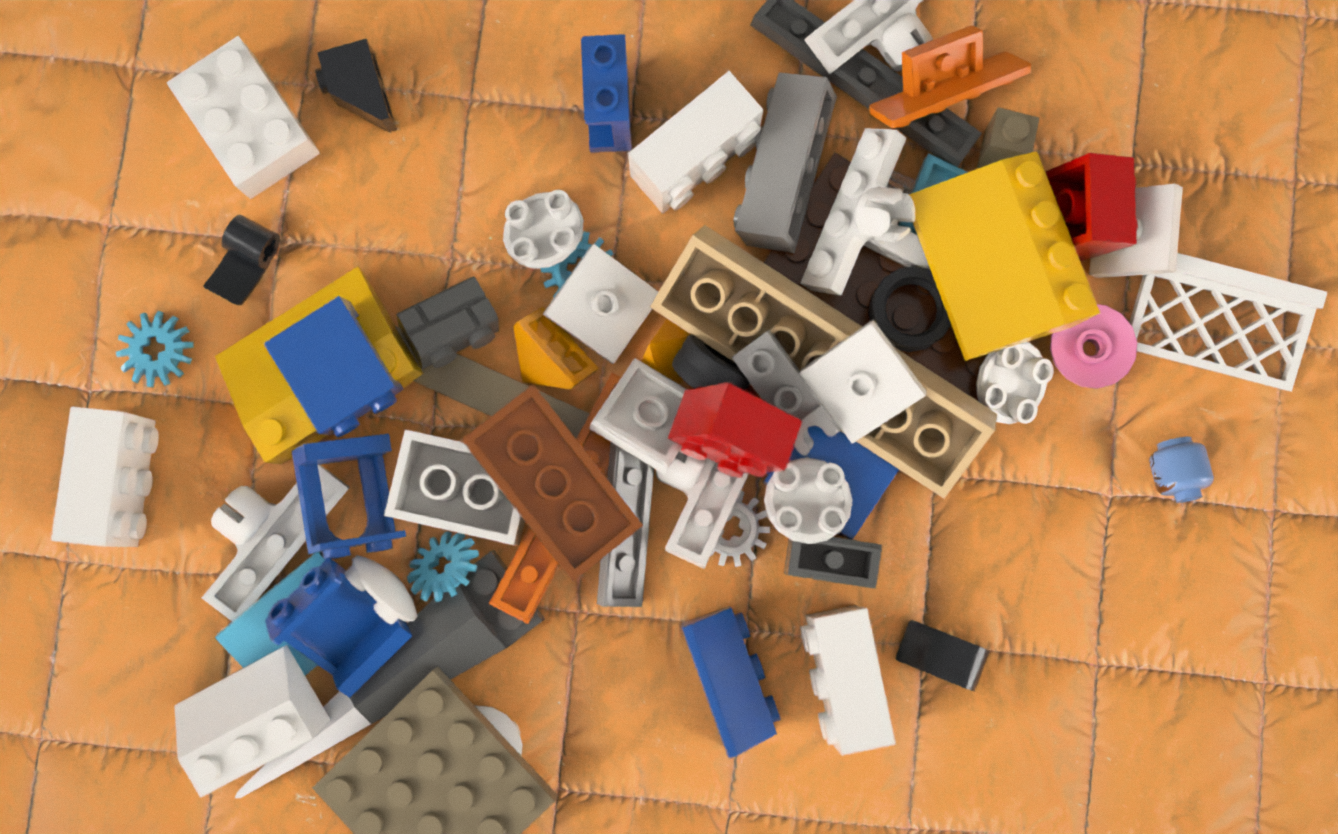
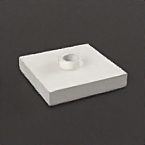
[1089,183,1183,278]
[543,244,658,364]
[799,320,927,444]
[589,358,687,474]

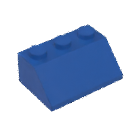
[681,606,781,759]

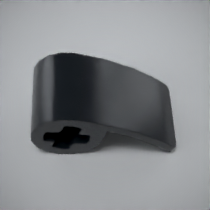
[203,215,280,306]
[896,620,990,692]

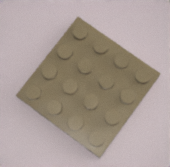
[312,667,559,834]

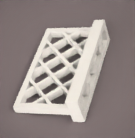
[1129,253,1328,392]

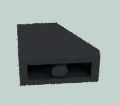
[315,38,397,132]

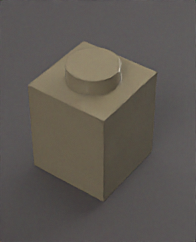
[977,107,1039,168]

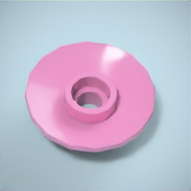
[1050,304,1137,389]

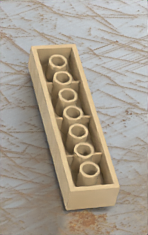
[650,225,997,498]

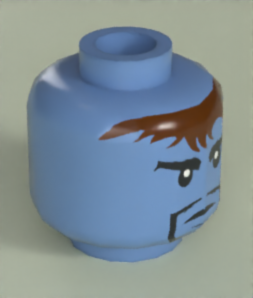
[1149,437,1214,503]

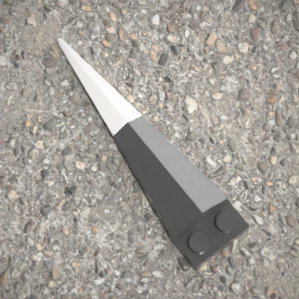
[235,550,545,798]

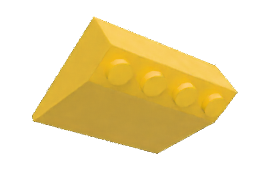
[909,151,1100,361]
[215,266,424,464]

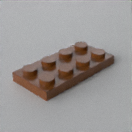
[461,385,643,582]

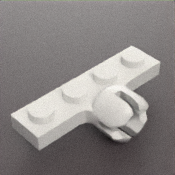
[804,0,933,74]
[801,128,915,296]
[656,449,749,569]
[202,465,350,621]

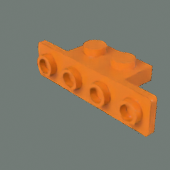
[869,25,1031,128]

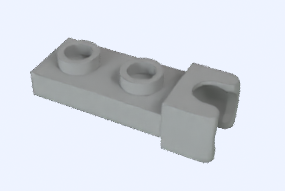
[731,329,841,456]

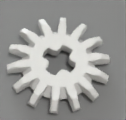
[710,491,770,567]

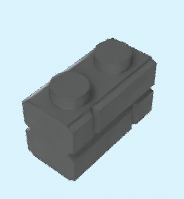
[396,276,499,369]
[784,537,882,589]

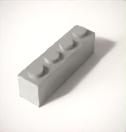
[734,72,837,253]

